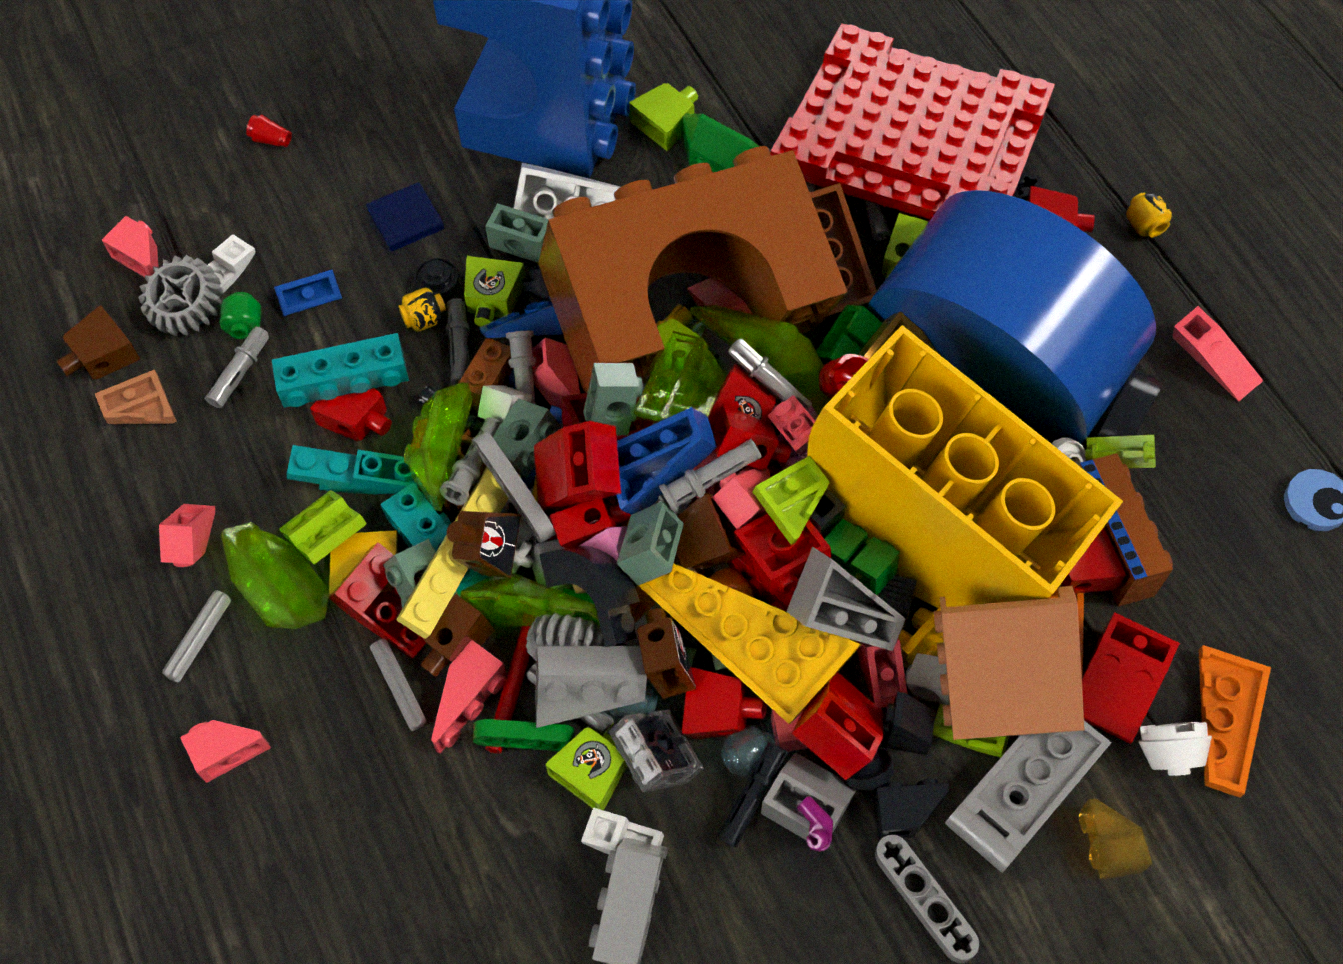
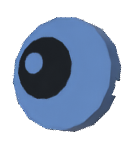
[1284,469,1343,531]

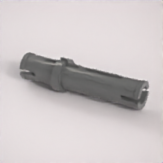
[446,298,470,387]

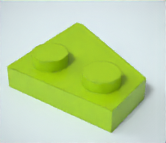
[752,456,830,545]

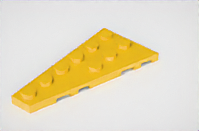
[639,563,861,724]

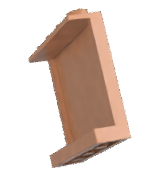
[934,586,1084,740]

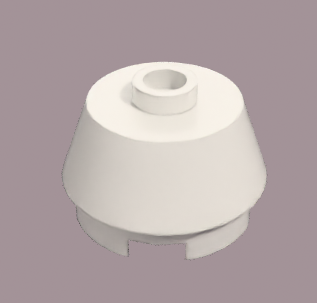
[1138,722,1212,776]

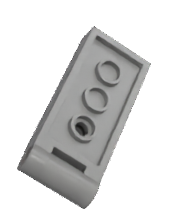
[945,721,1111,873]

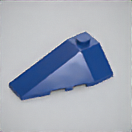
[479,298,563,338]

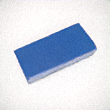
[274,270,342,316]

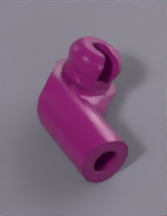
[797,796,833,852]

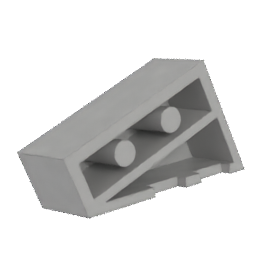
[786,546,905,651]
[535,646,647,728]
[589,838,668,964]

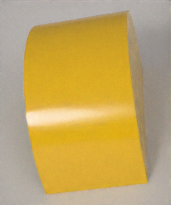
[807,325,1123,608]

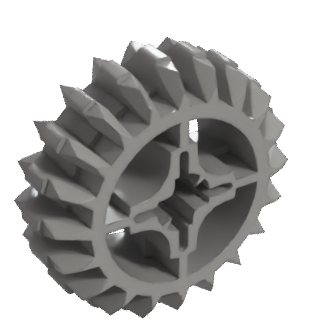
[138,255,224,336]
[526,613,618,661]

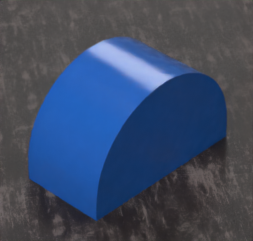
[867,190,1156,445]

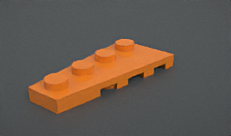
[1198,645,1271,798]

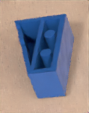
[616,407,717,515]

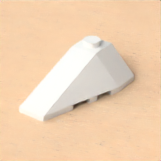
[514,163,620,219]

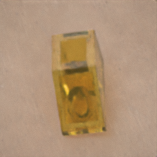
[1079,798,1153,879]

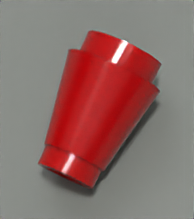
[246,114,292,148]

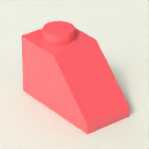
[102,216,159,277]
[159,504,215,567]
[856,638,908,708]
[180,720,271,783]

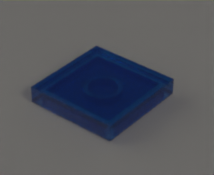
[366,182,444,252]

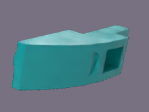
[287,445,421,494]

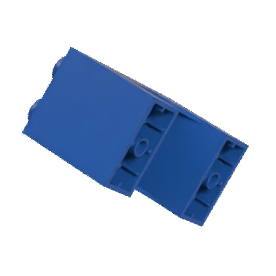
[433,0,636,179]

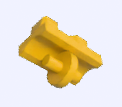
[898,607,944,668]

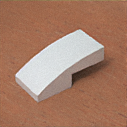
[208,234,255,293]
[581,807,664,854]

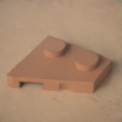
[95,369,177,424]

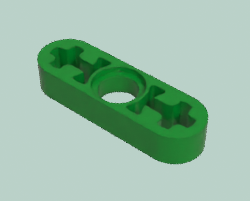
[473,719,574,751]

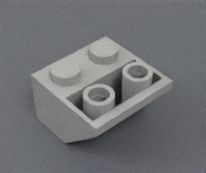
[761,752,857,840]

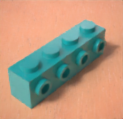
[272,333,409,408]
[380,483,491,604]

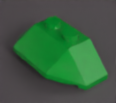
[682,113,759,173]

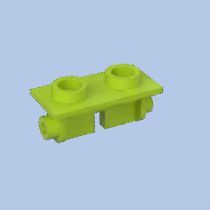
[1085,435,1156,468]

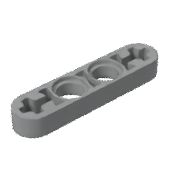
[472,431,556,543]
[875,835,979,963]

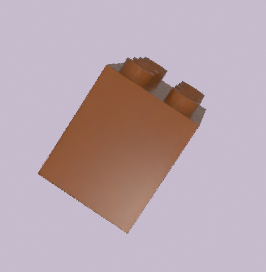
[538,146,848,393]

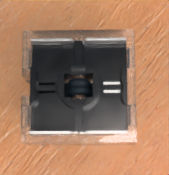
[608,709,704,792]

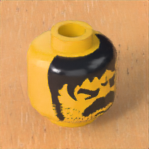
[1126,193,1172,237]
[398,287,446,332]

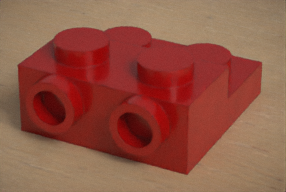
[734,513,831,595]

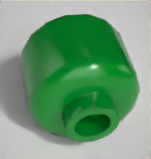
[219,292,262,339]

